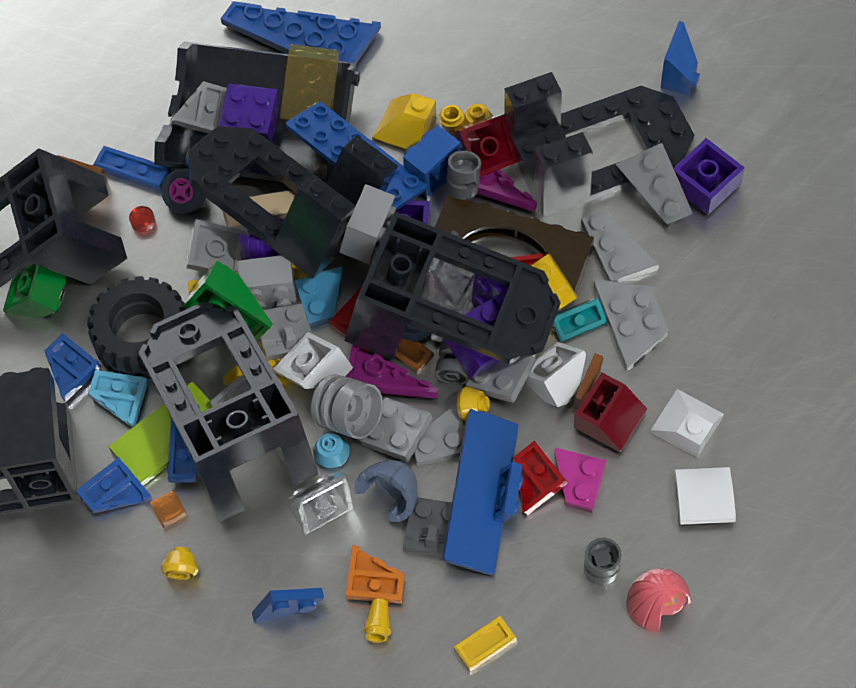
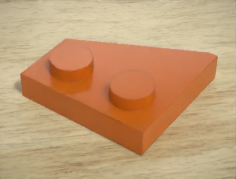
[346,545,405,604]

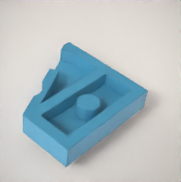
[295,266,344,328]

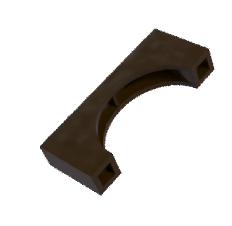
[435,194,594,295]

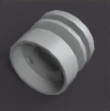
[311,374,383,439]

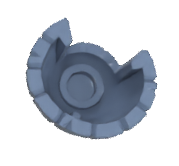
[355,460,417,522]

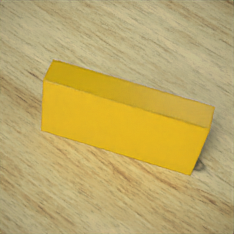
[454,616,516,672]

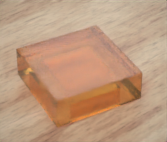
[150,490,187,528]

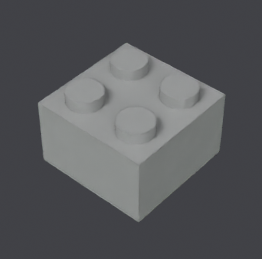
[340,184,396,264]
[238,256,297,310]

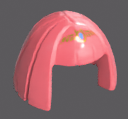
[626,568,691,632]

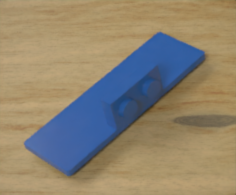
[285,102,428,211]
[442,409,523,575]

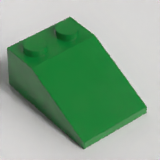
[183,261,273,341]

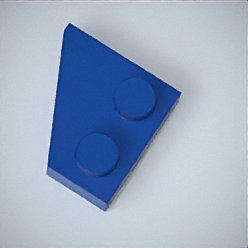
[44,333,101,402]
[76,457,152,514]
[252,588,324,622]

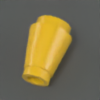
[439,105,464,133]
[363,598,391,643]

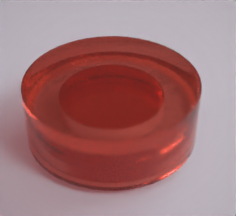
[129,206,155,232]

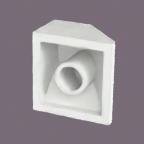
[273,332,353,389]
[525,342,586,407]
[650,389,724,458]

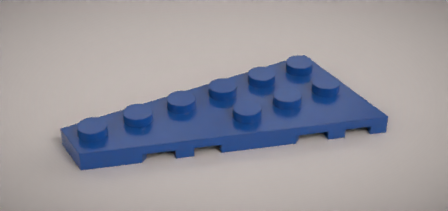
[220,1,381,63]

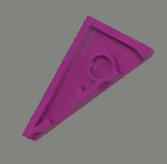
[477,169,537,212]
[346,344,438,399]

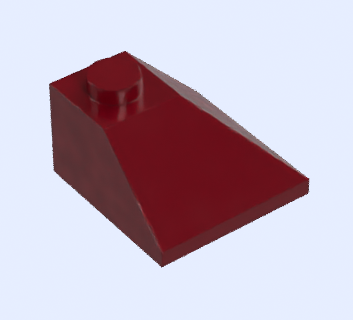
[449,114,519,177]

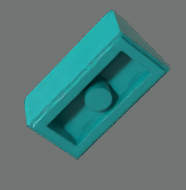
[552,298,608,342]

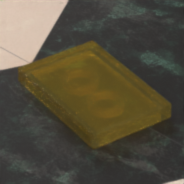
[280,44,340,120]

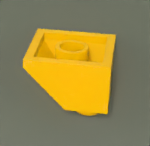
[372,93,437,152]

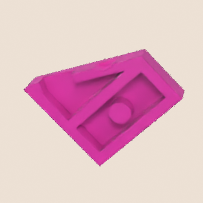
[554,447,606,513]

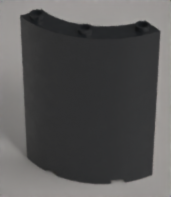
[154,41,360,183]

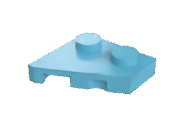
[88,370,148,427]

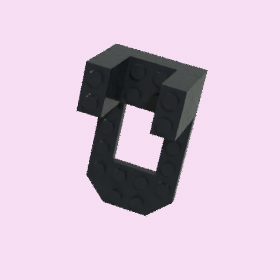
[504,72,695,218]
[185,126,398,279]
[0,148,128,287]
[344,211,561,364]
[139,302,319,522]
[0,367,79,514]

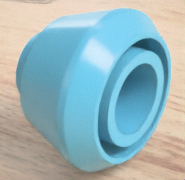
[313,433,350,468]

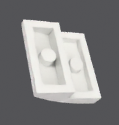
[675,467,736,524]

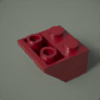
[574,372,647,453]

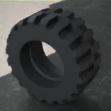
[87,276,186,379]

